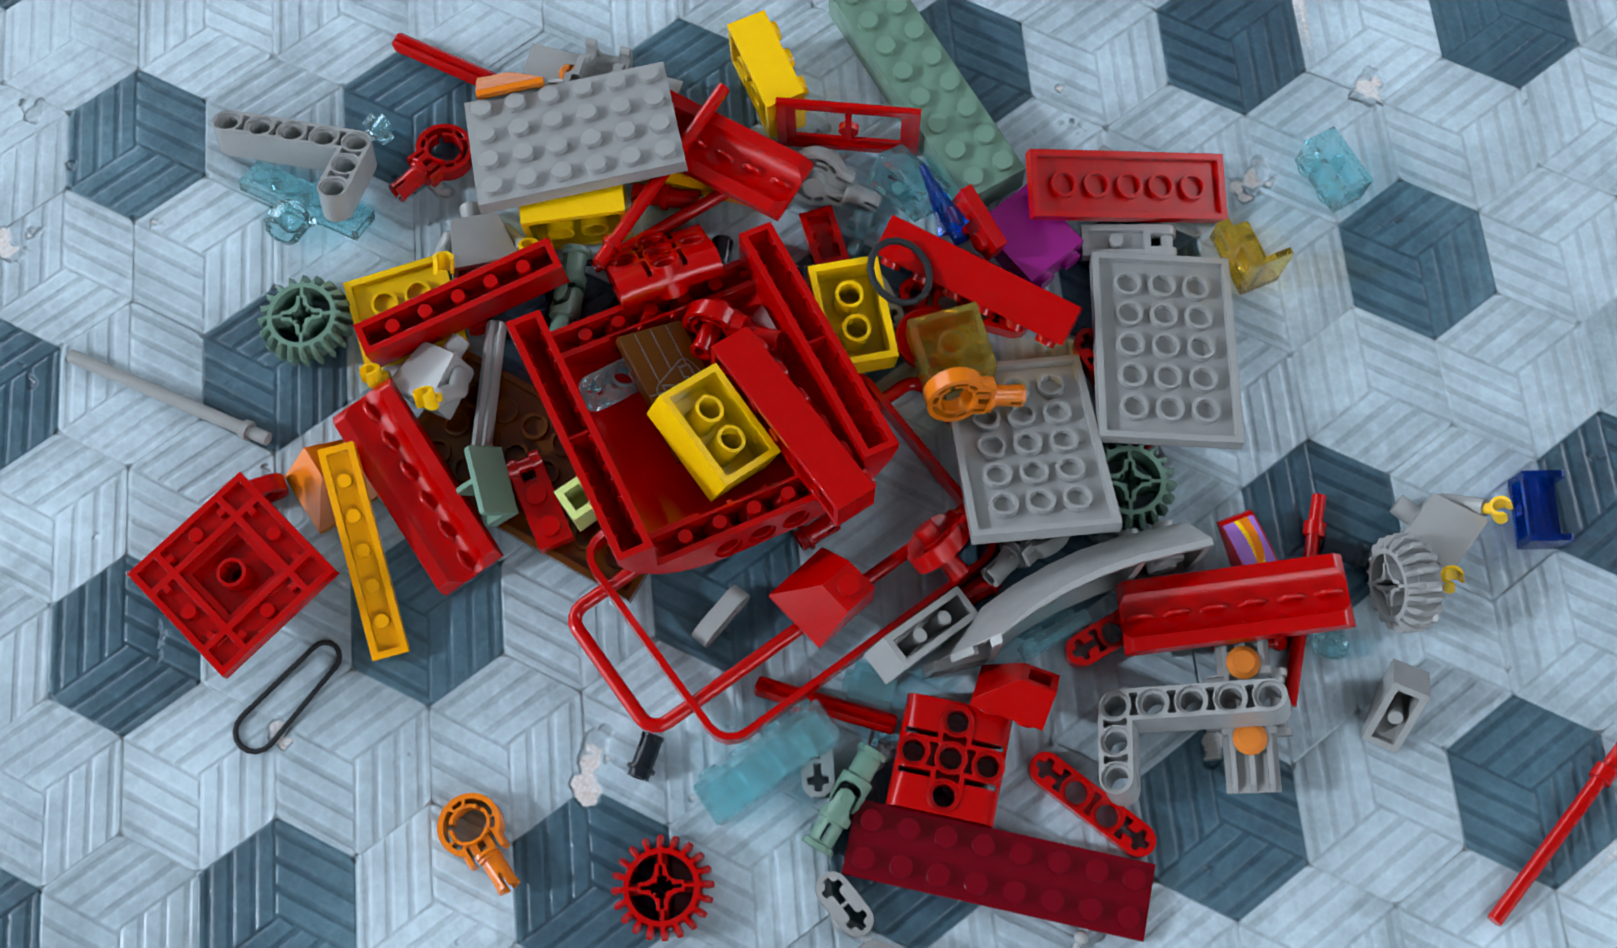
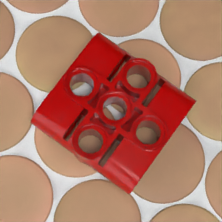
[604,224,724,309]
[886,693,1013,828]

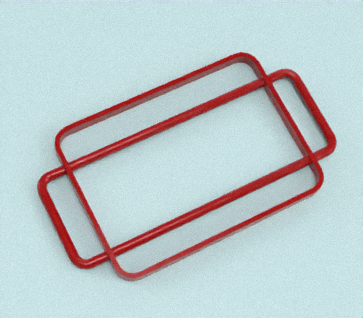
[568,373,997,745]

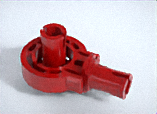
[682,299,784,360]
[907,504,970,583]

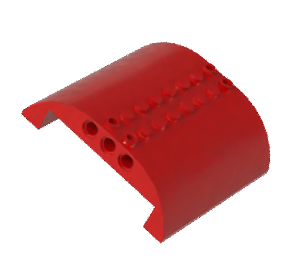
[505,221,899,574]

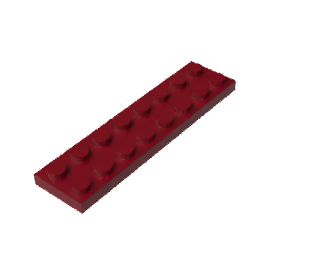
[841,800,1156,942]

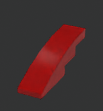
[799,205,850,265]

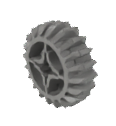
[1366,532,1446,634]

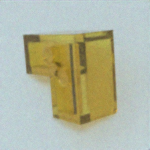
[1210,218,1294,295]

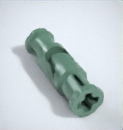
[549,243,592,331]
[802,742,888,858]

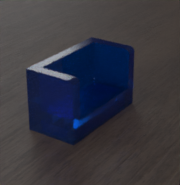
[1508,470,1575,550]

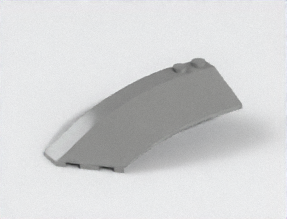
[921,519,1214,680]

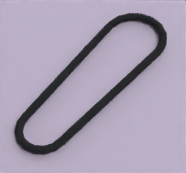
[232,640,342,754]

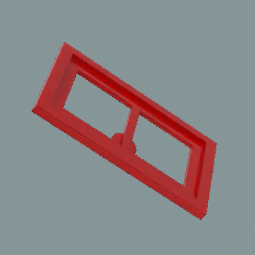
[775,97,922,156]

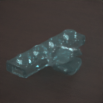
[238,160,375,246]

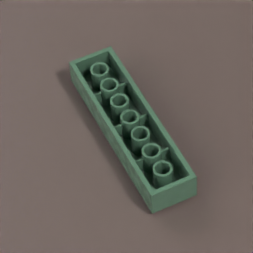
[829,0,1026,206]

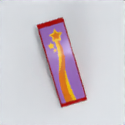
[1216,509,1278,567]

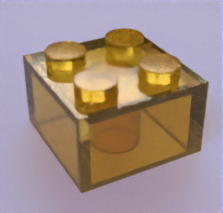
[905,301,998,394]

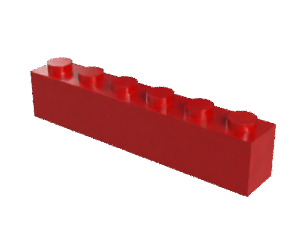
[878,214,1083,349]
[353,237,570,368]
[710,326,876,527]

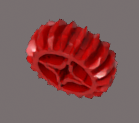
[611,835,715,941]

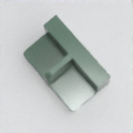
[456,445,518,527]

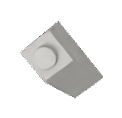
[1361,658,1431,753]

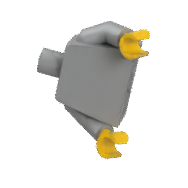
[433,201,538,280]
[359,333,474,420]
[1389,493,1514,594]

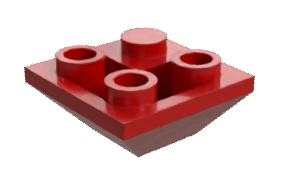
[970,663,1060,731]

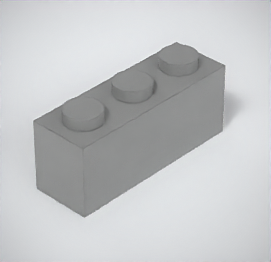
[864,585,978,685]

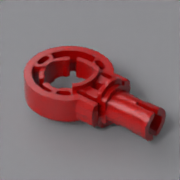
[388,123,472,202]

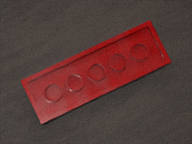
[1025,149,1228,223]

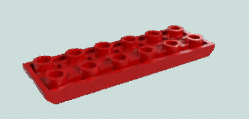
[670,90,814,222]
[333,378,504,596]
[1115,553,1356,657]

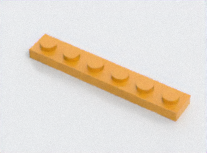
[317,441,410,662]

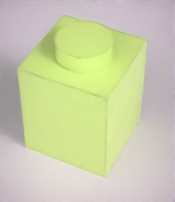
[554,476,597,532]

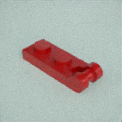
[505,449,575,554]

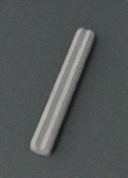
[471,320,507,446]

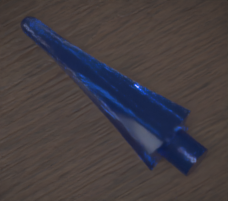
[919,163,970,245]

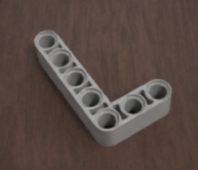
[211,110,377,222]
[1098,678,1292,806]

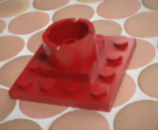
[127,472,340,679]

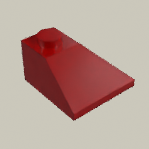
[769,547,875,649]

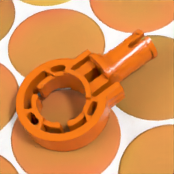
[923,367,1026,422]
[437,793,520,896]

